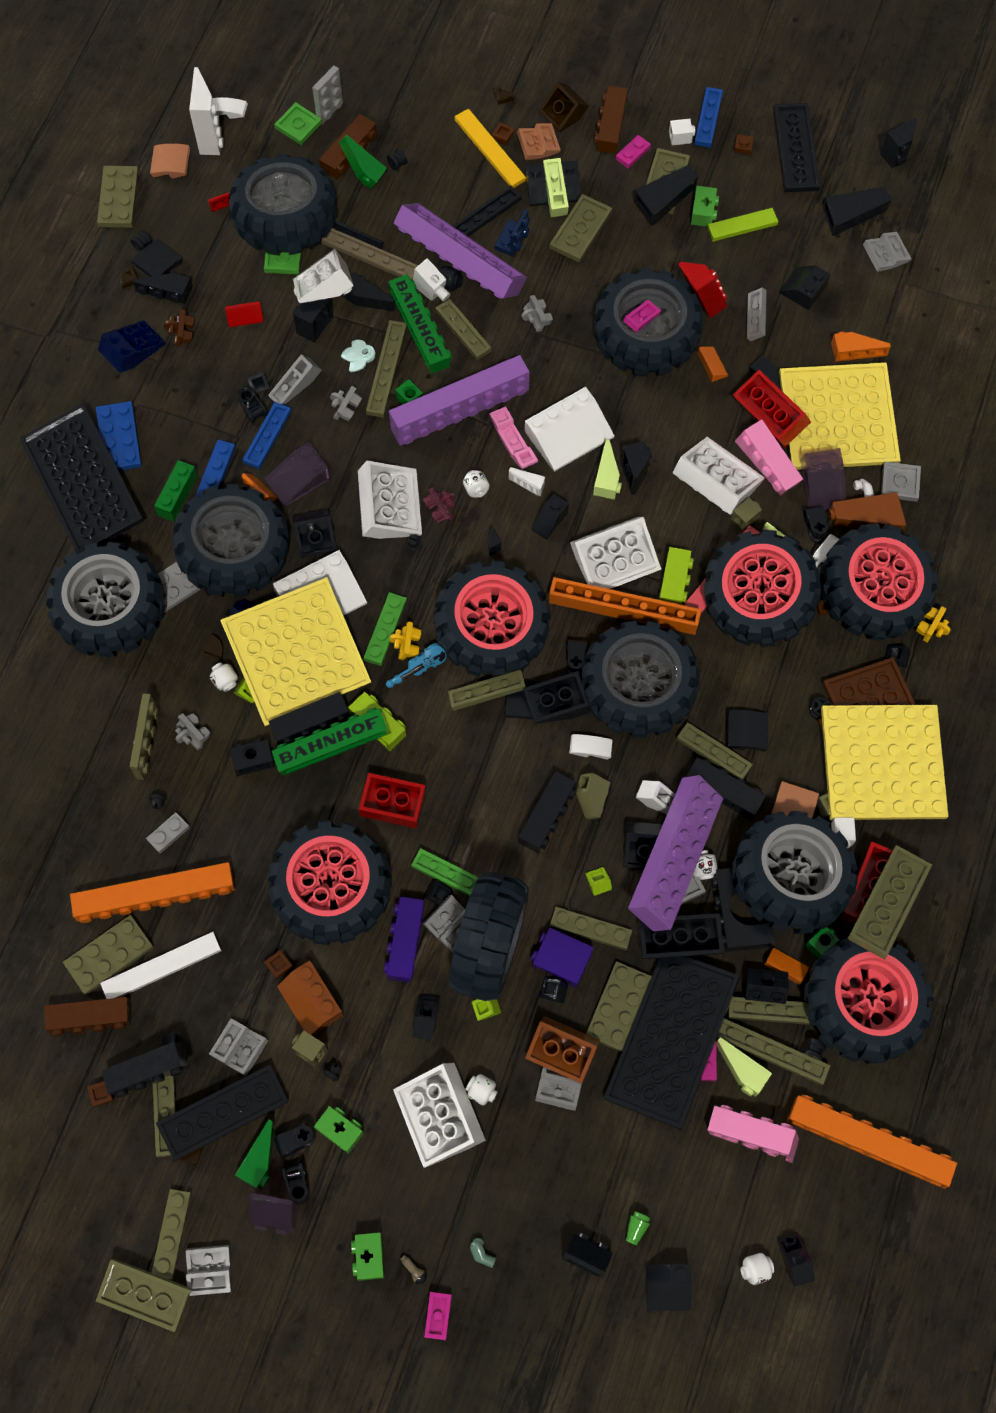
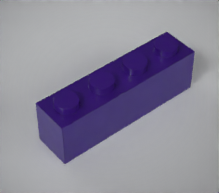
[384,897,425,983]

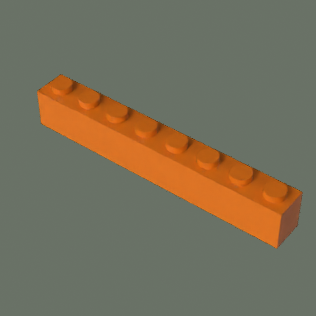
[549,577,701,635]
[70,862,235,923]
[787,1095,957,1189]

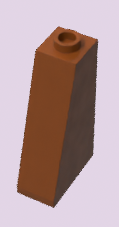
[828,492,906,533]

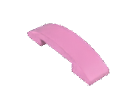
[489,406,538,469]

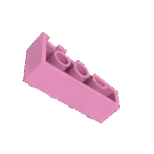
[735,419,803,495]
[707,1105,799,1163]

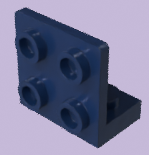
[495,209,530,257]

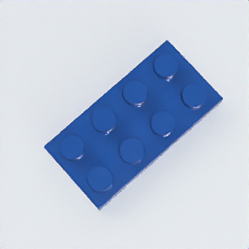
[96,401,142,471]

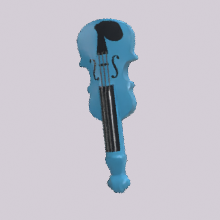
[386,643,446,688]

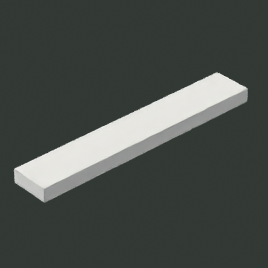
[100,932,221,999]

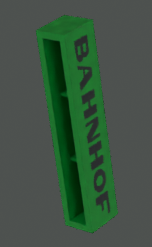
[388,274,452,374]
[272,708,391,776]

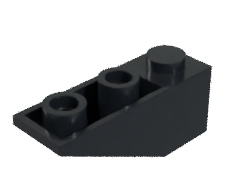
[133,273,192,304]
[342,273,396,311]

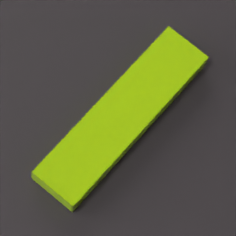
[707,208,778,242]

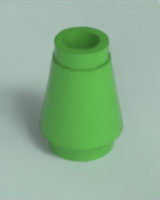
[626,1211,650,1245]

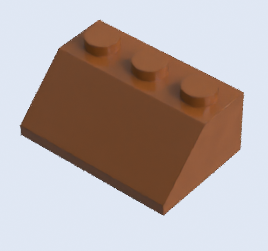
[277,961,343,1036]
[525,1016,600,1084]

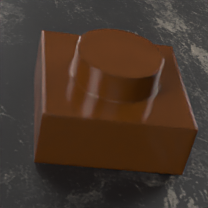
[492,122,515,145]
[734,134,754,155]
[264,950,293,979]
[87,1081,114,1108]

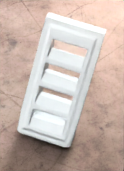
[509,467,545,497]

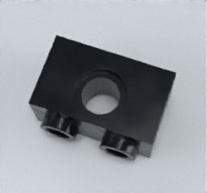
[229,739,275,776]
[745,968,789,1004]

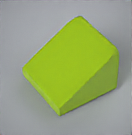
[233,678,254,703]
[585,867,612,896]
[472,999,501,1021]

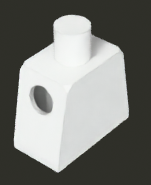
[413,258,450,302]

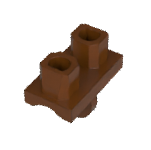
[164,309,194,346]

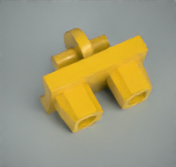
[916,606,951,643]
[389,622,421,660]

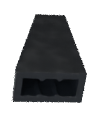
[634,165,698,226]
[823,187,891,236]

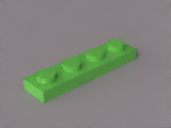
[364,592,407,666]
[411,848,478,897]

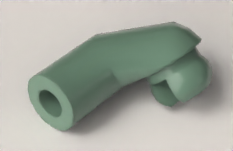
[470,1238,496,1268]

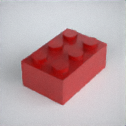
[359,773,426,829]

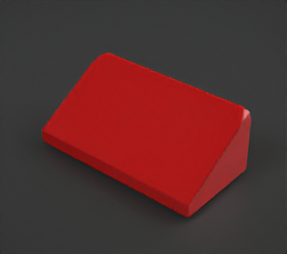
[208,192,230,212]
[225,301,263,327]

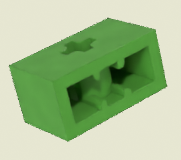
[691,186,719,227]
[314,1106,364,1154]
[351,1233,384,1281]

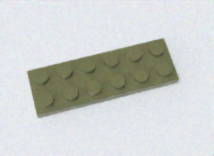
[848,845,932,960]

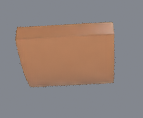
[517,123,561,160]
[150,144,190,178]
[771,781,819,819]

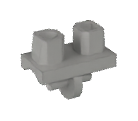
[521,295,553,332]
[330,386,362,421]
[175,713,210,751]

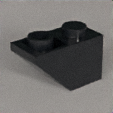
[777,1233,815,1287]

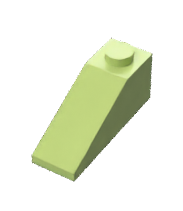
[543,158,569,217]
[593,439,622,500]
[716,1037,772,1097]

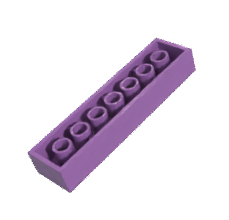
[394,203,527,299]
[389,355,529,446]
[628,775,723,931]

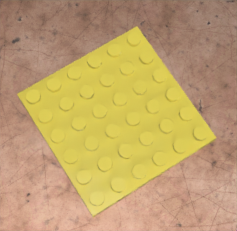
[779,363,901,470]
[220,577,371,726]
[821,705,948,820]

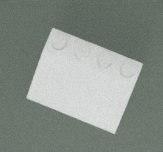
[189,67,224,155]
[293,249,354,303]
[525,387,614,472]
[673,437,765,515]
[358,461,422,539]
[570,517,661,589]
[273,550,367,616]
[393,1063,486,1168]

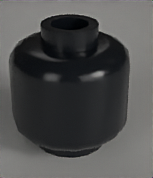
[439,266,463,291]

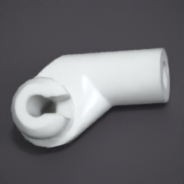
[853,479,874,497]

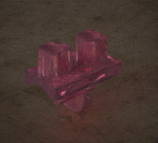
[423,487,456,522]

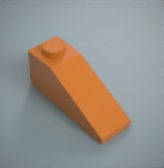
[831,332,891,362]

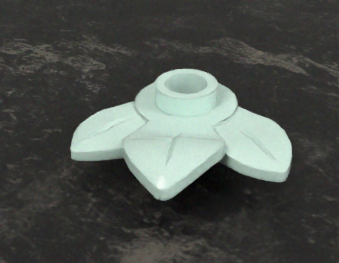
[341,340,375,372]

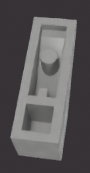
[268,354,322,405]

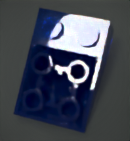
[98,320,166,373]

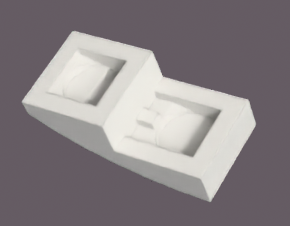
[213,98,248,119]
[569,734,612,760]

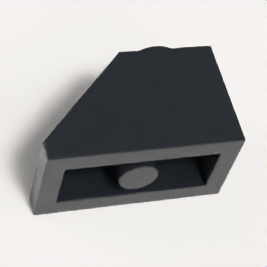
[532,494,569,540]
[412,994,440,1040]

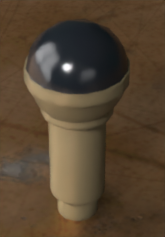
[400,1255,427,1284]

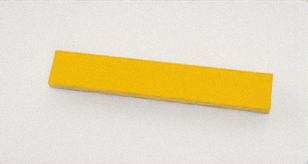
[455,109,526,188]

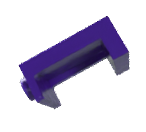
[531,928,594,988]

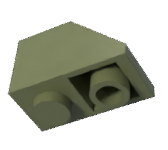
[576,773,610,820]

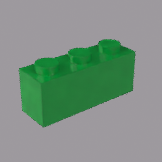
[154,460,198,522]

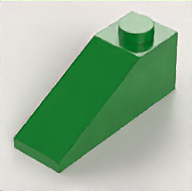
[339,134,387,189]
[235,1119,275,1190]

